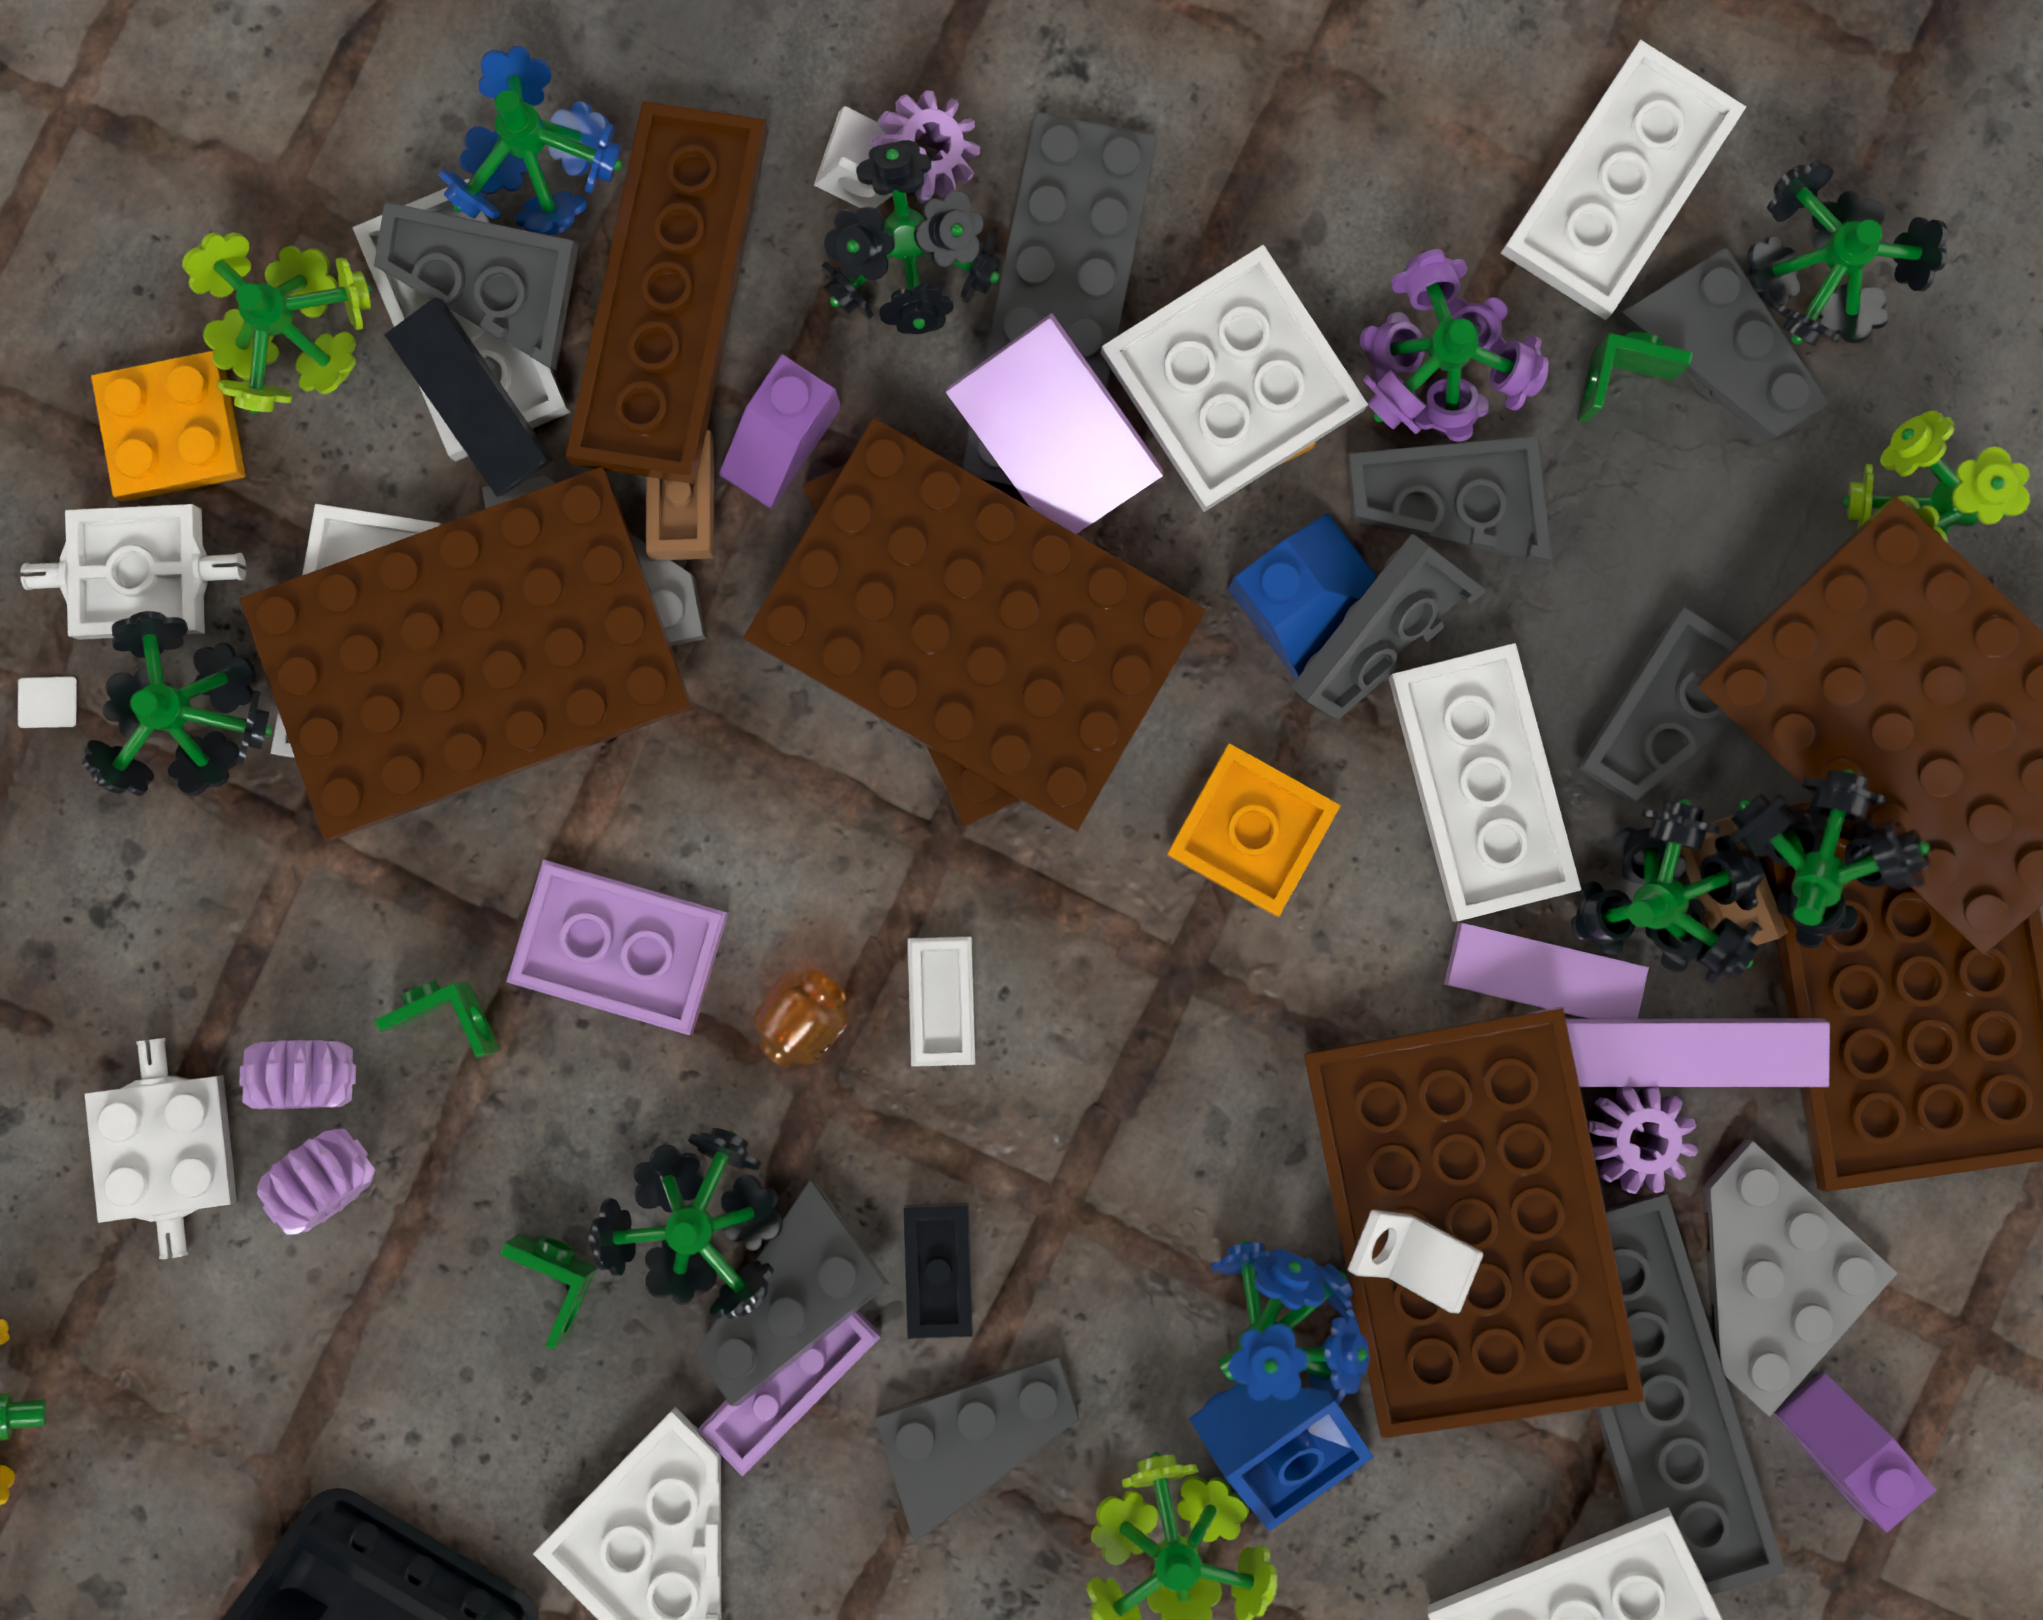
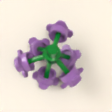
[1360,249,1549,441]

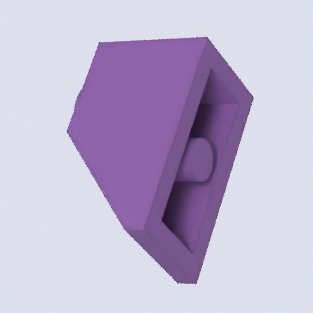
[719,354,842,510]
[1774,1371,1936,1533]

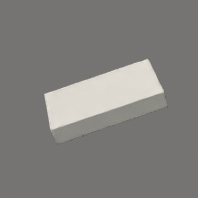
[907,936,976,1067]

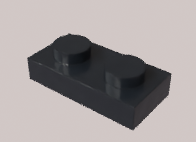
[903,1203,973,1339]

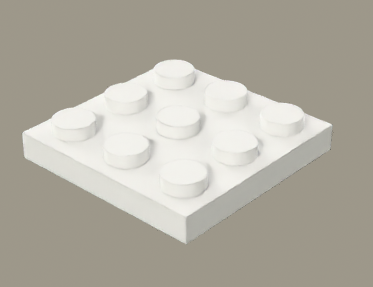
[1101,244,1368,512]

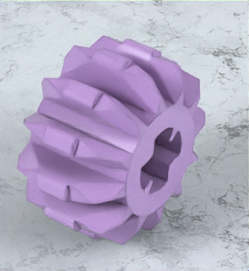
[871,90,981,204]
[240,1040,356,1110]
[1587,1087,1699,1194]
[257,1129,375,1235]

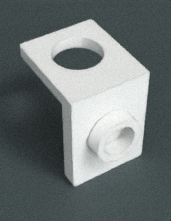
[814,106,892,208]
[1348,1210,1483,1313]

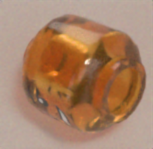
[753,968,849,1066]

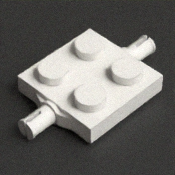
[20,504,246,640]
[85,1038,237,1259]

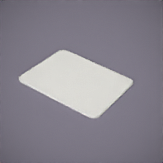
[18,677,77,728]

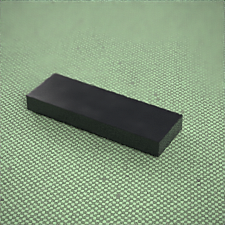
[384,297,553,497]

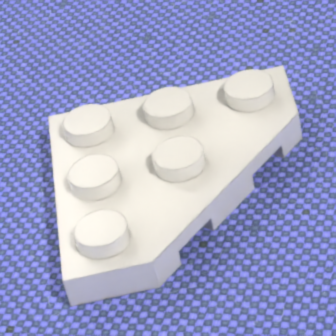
[533,1406,721,1620]

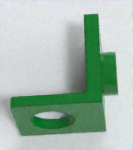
[1577,332,1693,423]
[374,980,500,1058]
[499,1234,597,1350]

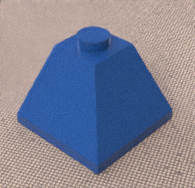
[1227,513,1377,680]
[1189,1383,1374,1531]

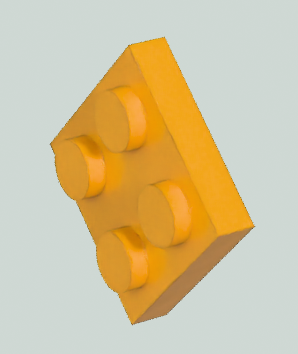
[91,350,246,502]
[1166,743,1341,917]

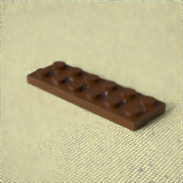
[565,101,769,484]

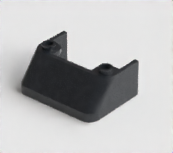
[220,1488,539,1620]

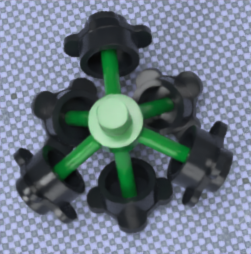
[1729,769,1931,949]
[1571,799,1764,984]

